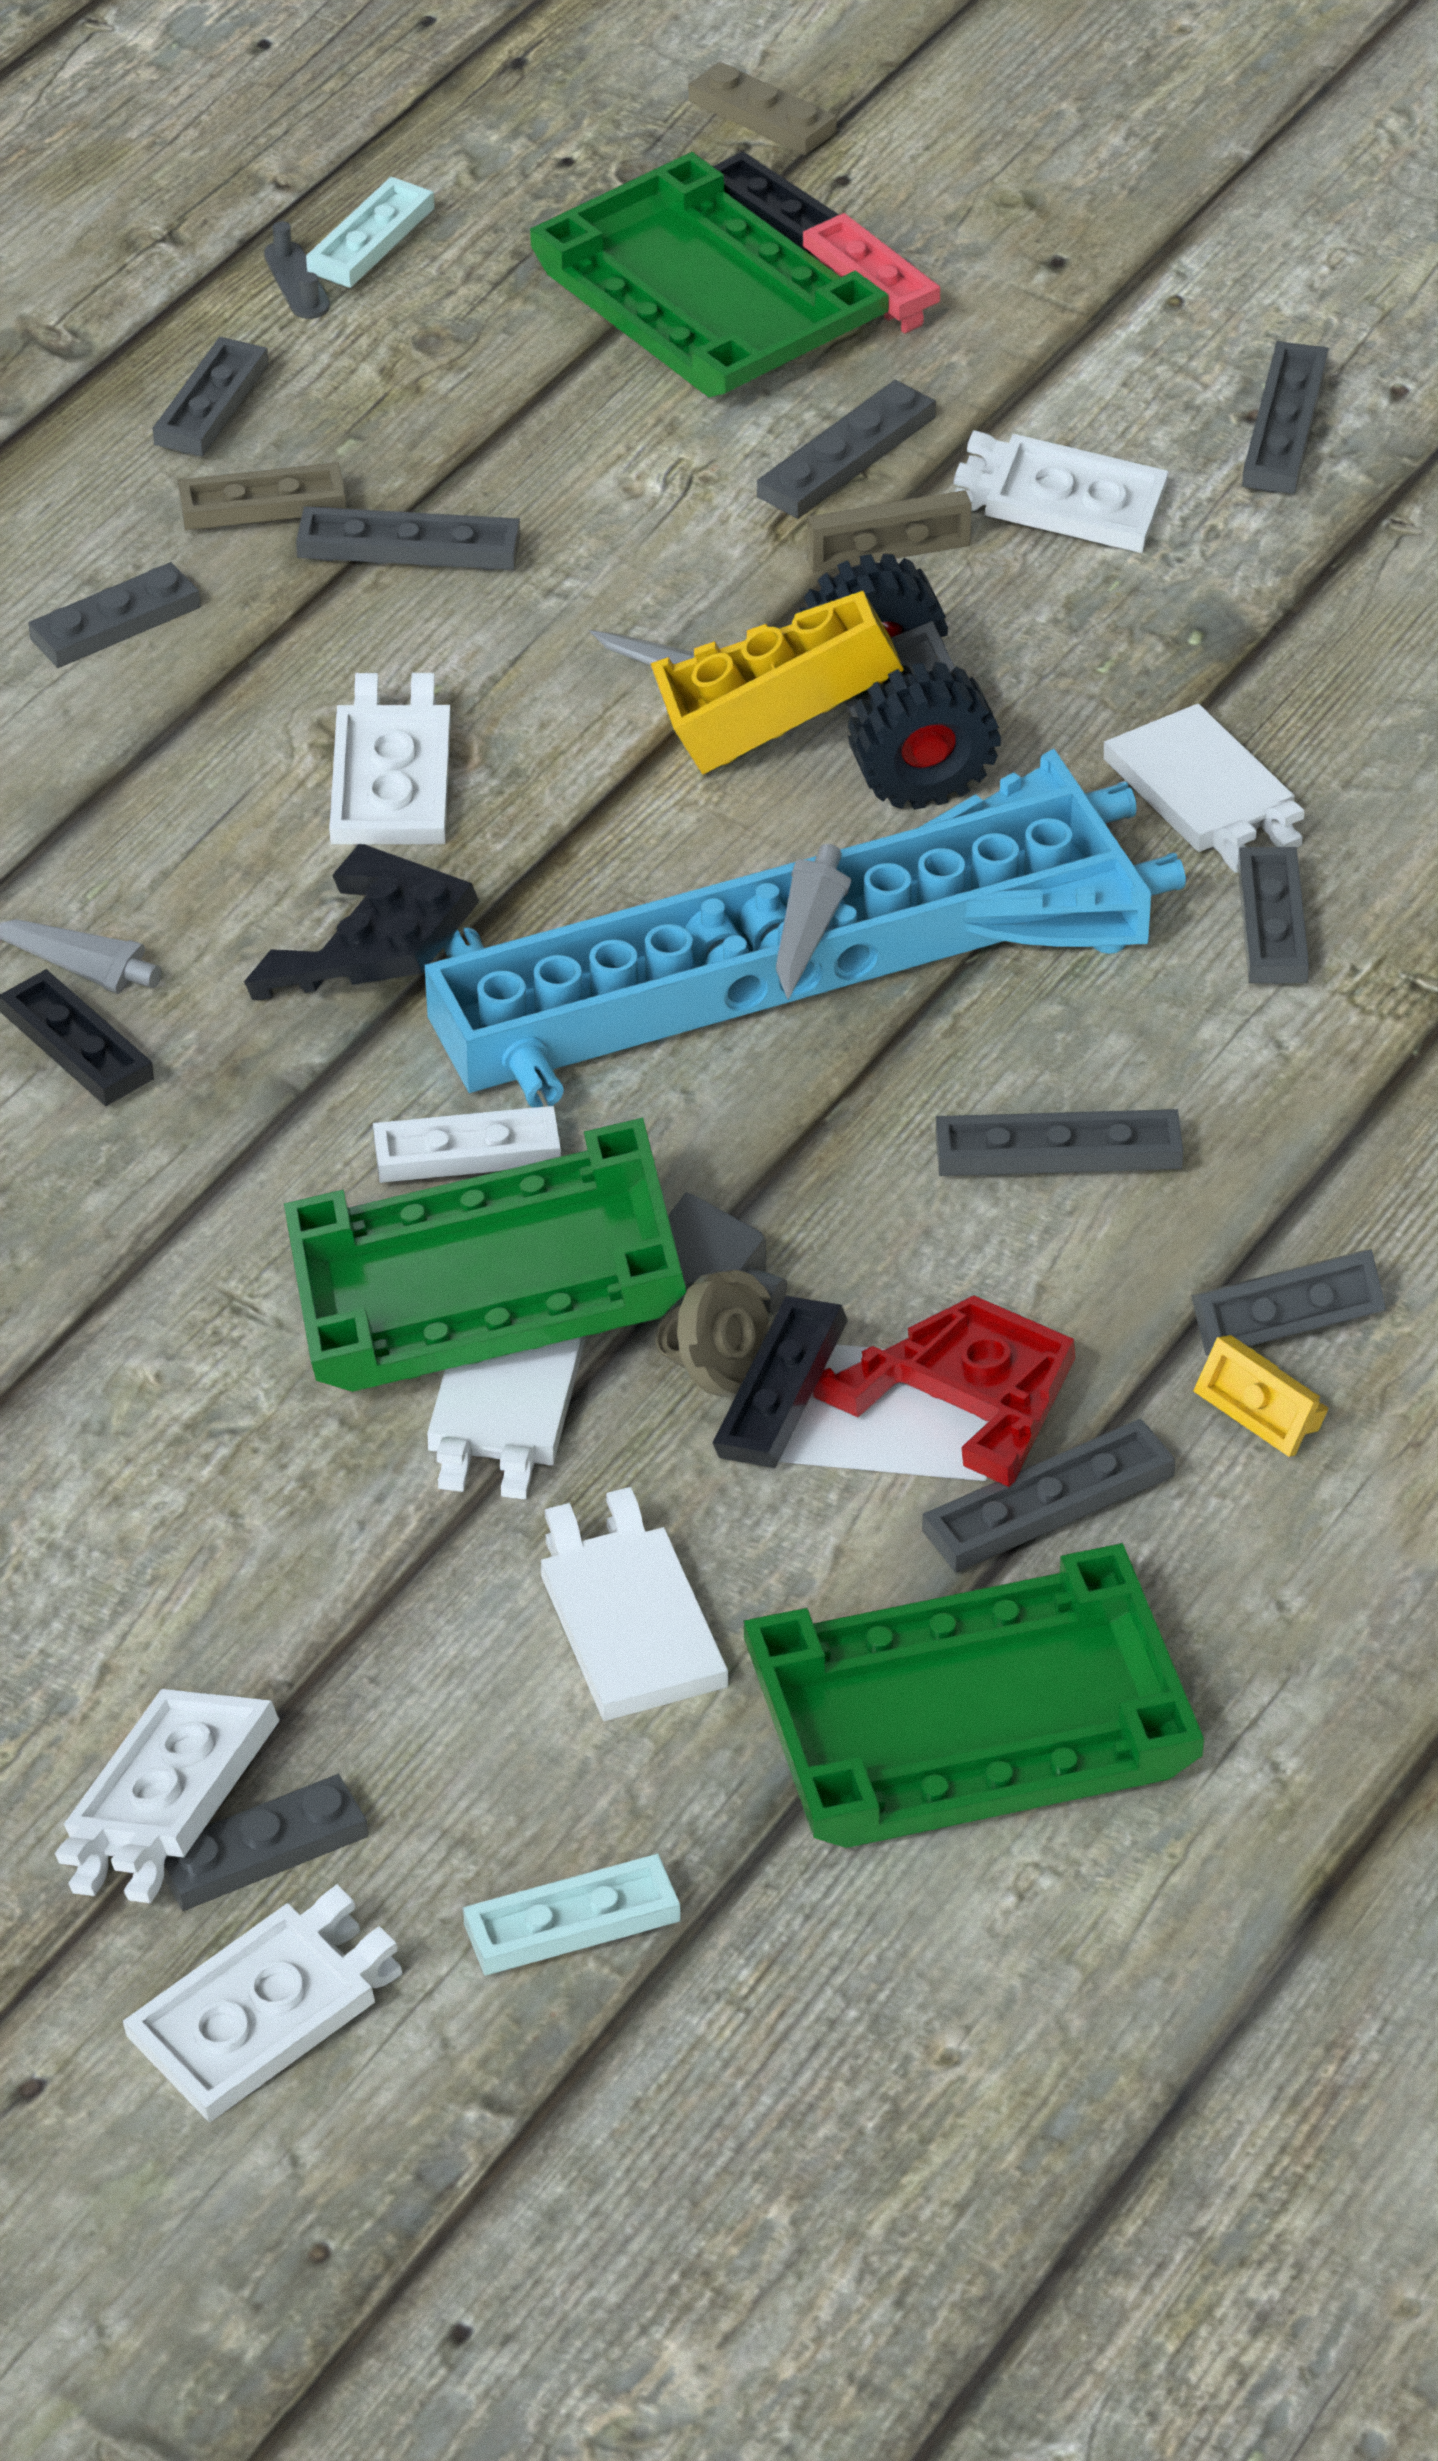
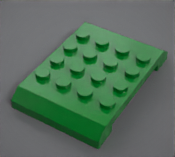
[530,152,889,398]
[284,1117,687,1392]
[744,1543,1204,1848]

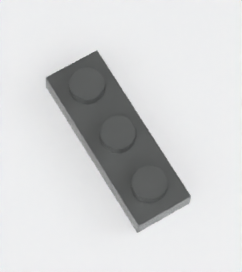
[153,336,269,457]
[28,562,201,668]
[1237,847,1309,984]
[1191,1249,1386,1356]
[163,1773,368,1911]

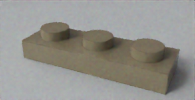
[688,62,837,156]
[178,462,346,530]
[807,490,972,573]

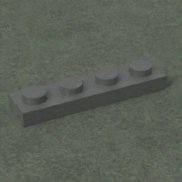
[1242,341,1329,494]
[757,380,936,519]
[296,506,520,570]
[935,1109,1183,1176]
[922,1418,1176,1573]

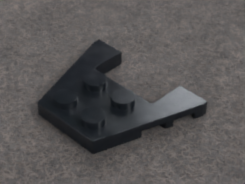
[244,844,479,1000]

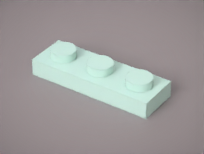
[306,177,435,288]
[463,1854,680,1976]

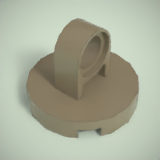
[655,1269,773,1397]

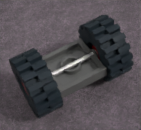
[799,553,1001,810]

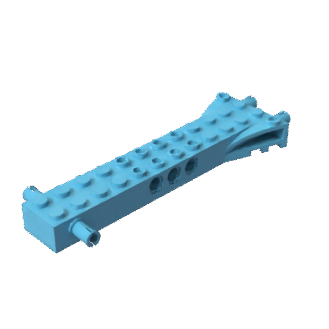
[425,748,1186,1108]

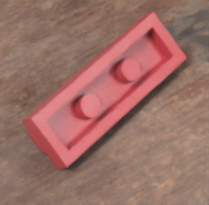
[803,213,940,334]

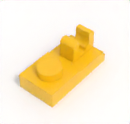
[1193,1335,1329,1457]

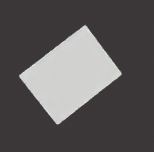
[779,1344,989,1481]

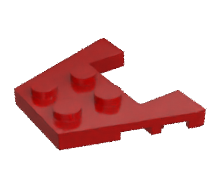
[813,1295,1076,1487]

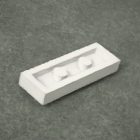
[373,1106,561,1183]

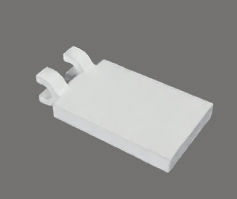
[954,430,1169,553]
[329,673,451,844]
[1103,704,1304,873]
[427,1336,587,1499]
[541,1487,728,1721]
[55,1689,280,1903]
[123,1884,402,2123]

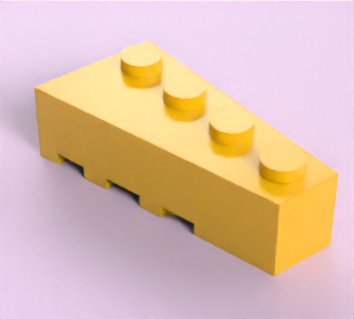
[650,591,904,775]

